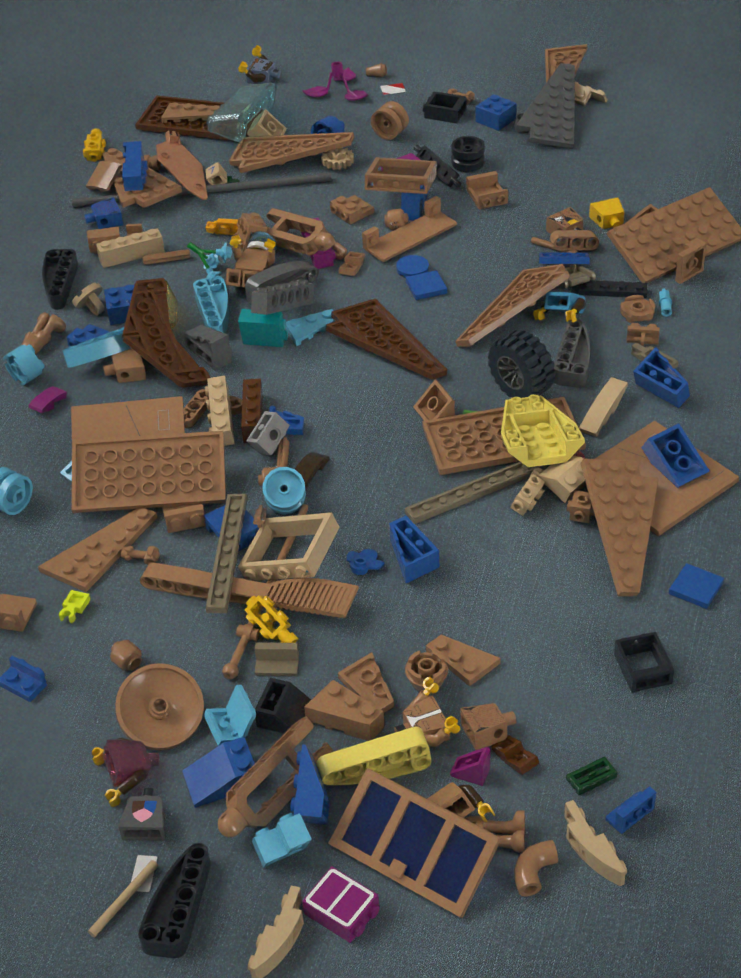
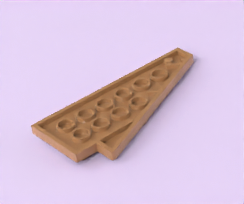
[229,132,354,173]
[102,148,182,208]
[580,459,658,596]

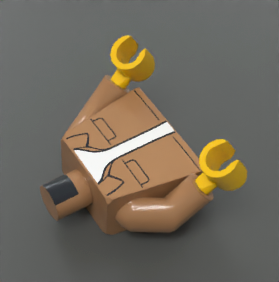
[394,677,460,747]

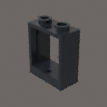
[422,91,467,124]
[614,632,674,693]

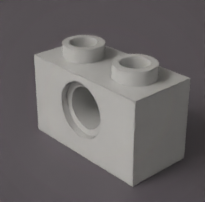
[247,411,290,455]

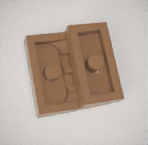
[86,161,122,192]

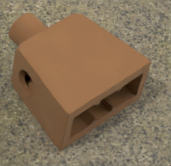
[103,348,146,383]

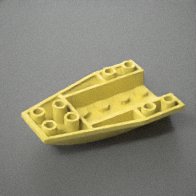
[501,395,585,467]

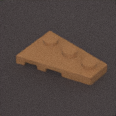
[426,635,501,686]
[338,652,394,713]

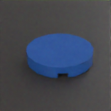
[396,255,429,278]

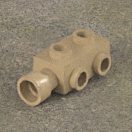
[510,468,545,516]

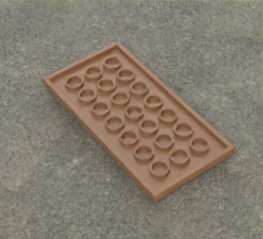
[607,187,741,283]
[422,397,586,475]
[72,431,226,513]

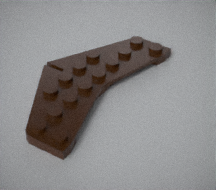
[122,278,211,388]

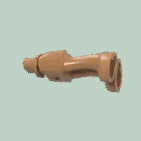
[448,810,525,853]

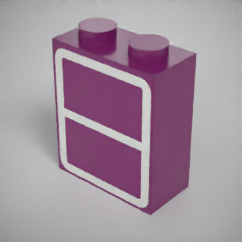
[302,866,380,943]

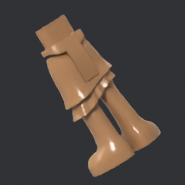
[21,312,66,354]

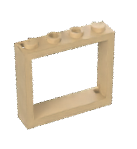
[238,512,339,581]

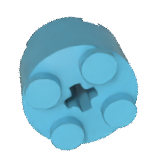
[3,344,45,385]

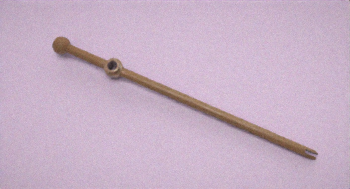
[222,504,308,679]

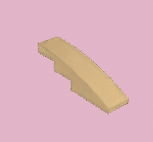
[579,377,628,437]

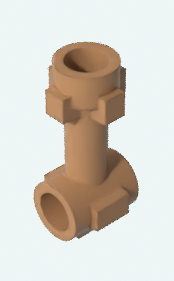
[448,88,475,105]
[121,546,160,565]

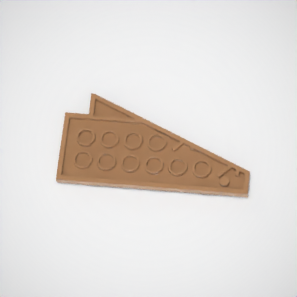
[455,264,570,347]

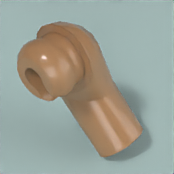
[333,242,347,260]

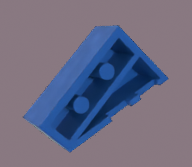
[122,141,148,191]
[401,185,431,220]
[633,347,690,408]
[389,516,440,584]

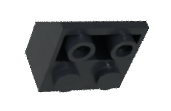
[255,677,311,734]

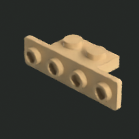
[575,82,607,106]

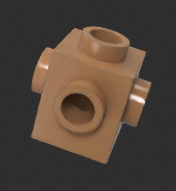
[567,490,595,523]

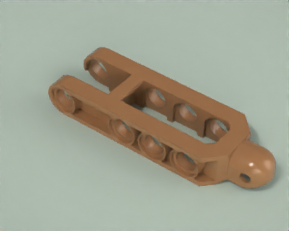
[252,208,336,256]
[218,716,334,838]

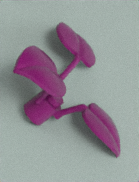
[302,61,368,101]

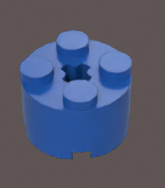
[311,116,345,134]

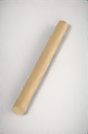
[88,860,159,938]

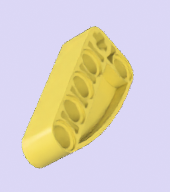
[316,727,431,785]

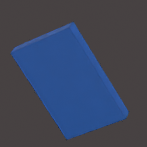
[539,252,590,264]

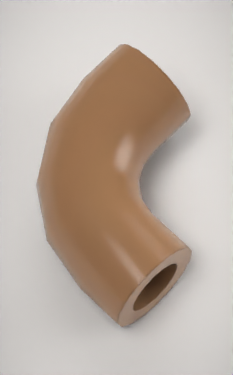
[514,840,558,897]

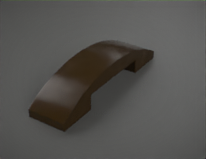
[284,452,329,492]

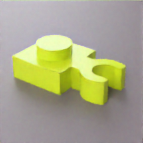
[59,590,91,623]

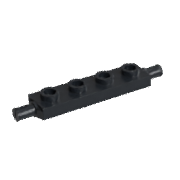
[413,145,461,188]

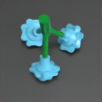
[187,242,232,278]

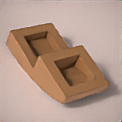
[339,251,365,276]

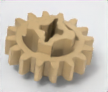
[321,147,354,170]

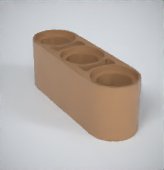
[550,230,599,250]

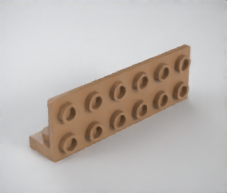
[362,196,457,262]

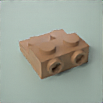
[330,195,375,225]
[675,238,707,284]

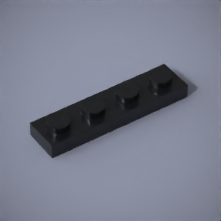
[579,280,647,299]

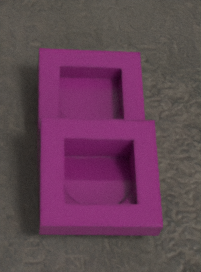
[28,386,67,413]

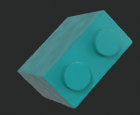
[238,309,288,347]

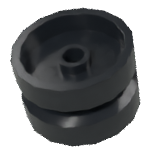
[451,136,485,172]

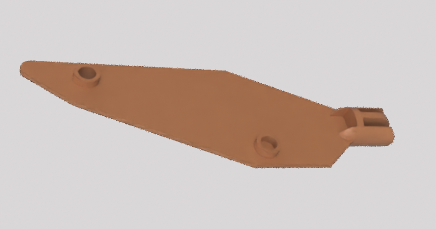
[156,131,208,200]

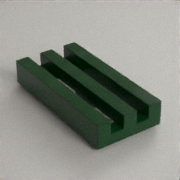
[566,756,618,796]

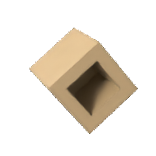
[206,162,227,185]

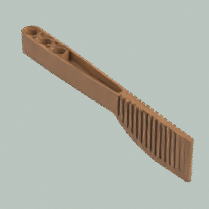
[140,563,359,618]

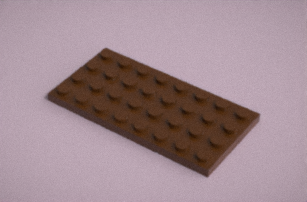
[135,95,263,142]

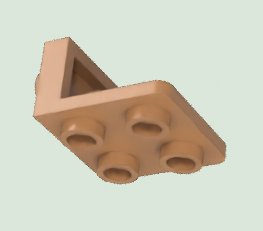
[234,212,268,252]
[163,504,205,533]
[0,594,37,632]

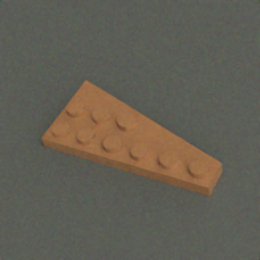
[38,508,157,592]

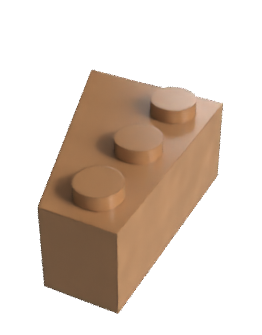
[304,680,385,741]

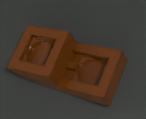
[491,735,539,775]

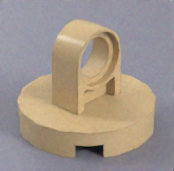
[72,283,105,315]

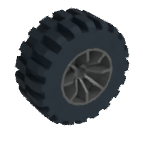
[488,330,555,398]

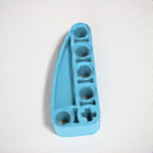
[193,276,230,333]
[62,327,131,368]

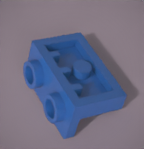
[0,656,47,702]
[606,786,657,834]

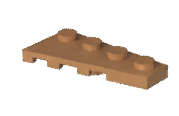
[161,102,225,123]

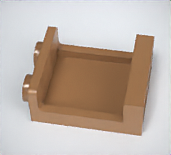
[466,171,508,209]

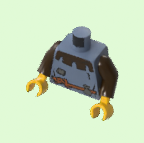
[238,45,281,84]

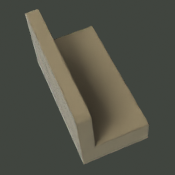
[255,643,299,676]

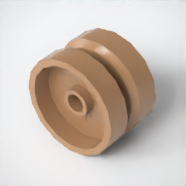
[371,101,409,140]

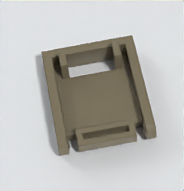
[559,264,596,288]

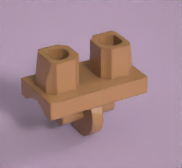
[627,323,660,346]

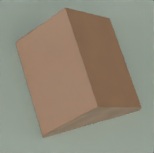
[413,379,455,421]

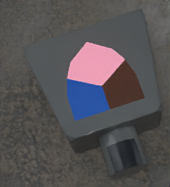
[118,787,166,841]

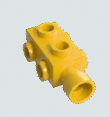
[83,128,106,162]
[245,595,299,643]

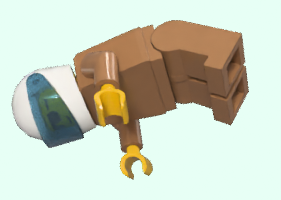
[225,231,277,287]

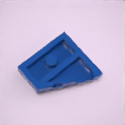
[269,406,305,435]

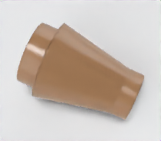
[366,63,387,77]

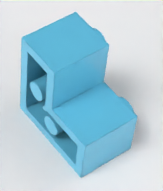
[252,813,312,868]

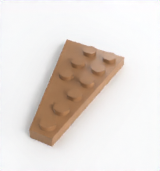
[545,44,588,83]

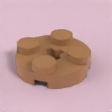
[620,295,655,323]

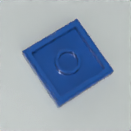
[406,270,447,300]
[669,563,724,609]

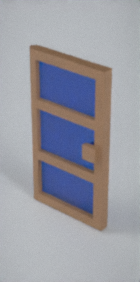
[328,768,501,918]

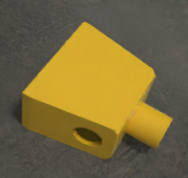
[589,197,624,229]

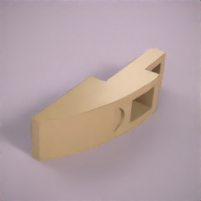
[564,800,627,886]
[248,885,304,978]

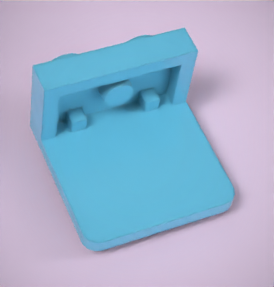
[204,685,256,746]

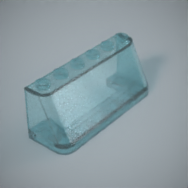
[207,83,277,142]

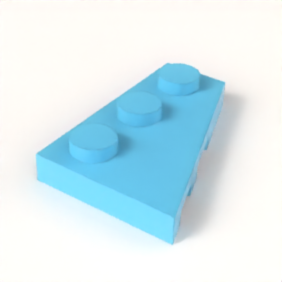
[286,309,335,346]

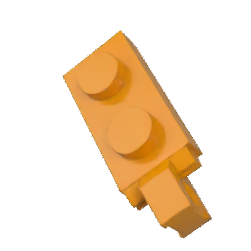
[205,218,238,235]

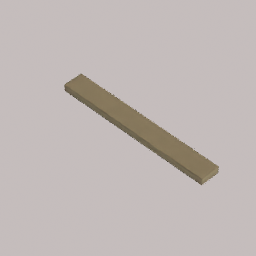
[405,462,547,524]
[206,494,247,613]

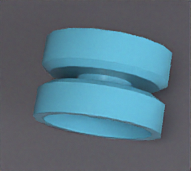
[0,467,33,515]
[263,467,306,515]

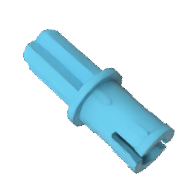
[659,288,672,317]

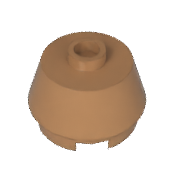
[405,650,448,692]

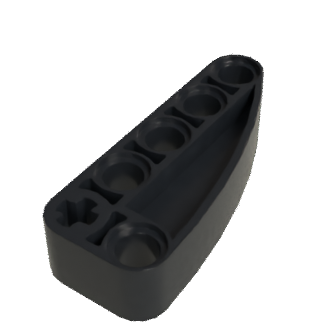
[42,249,78,310]
[138,843,211,958]

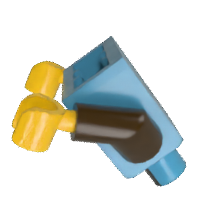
[533,292,586,322]

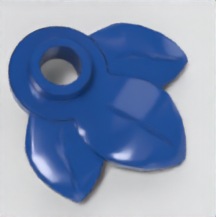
[347,549,385,575]

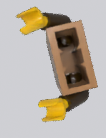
[421,782,495,850]

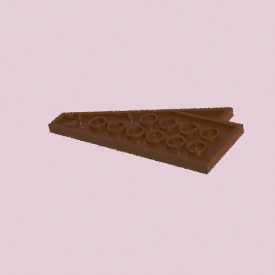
[326,298,447,380]

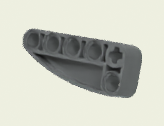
[245,261,319,304]
[554,319,590,388]

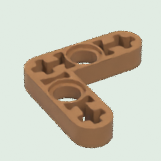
[184,389,242,428]

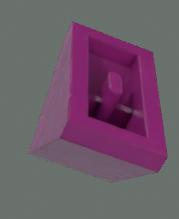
[450,747,490,786]

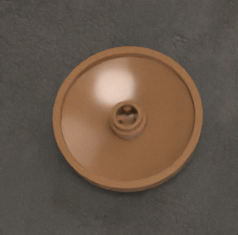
[115,663,204,750]

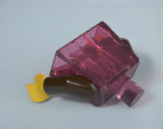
[92,737,160,807]

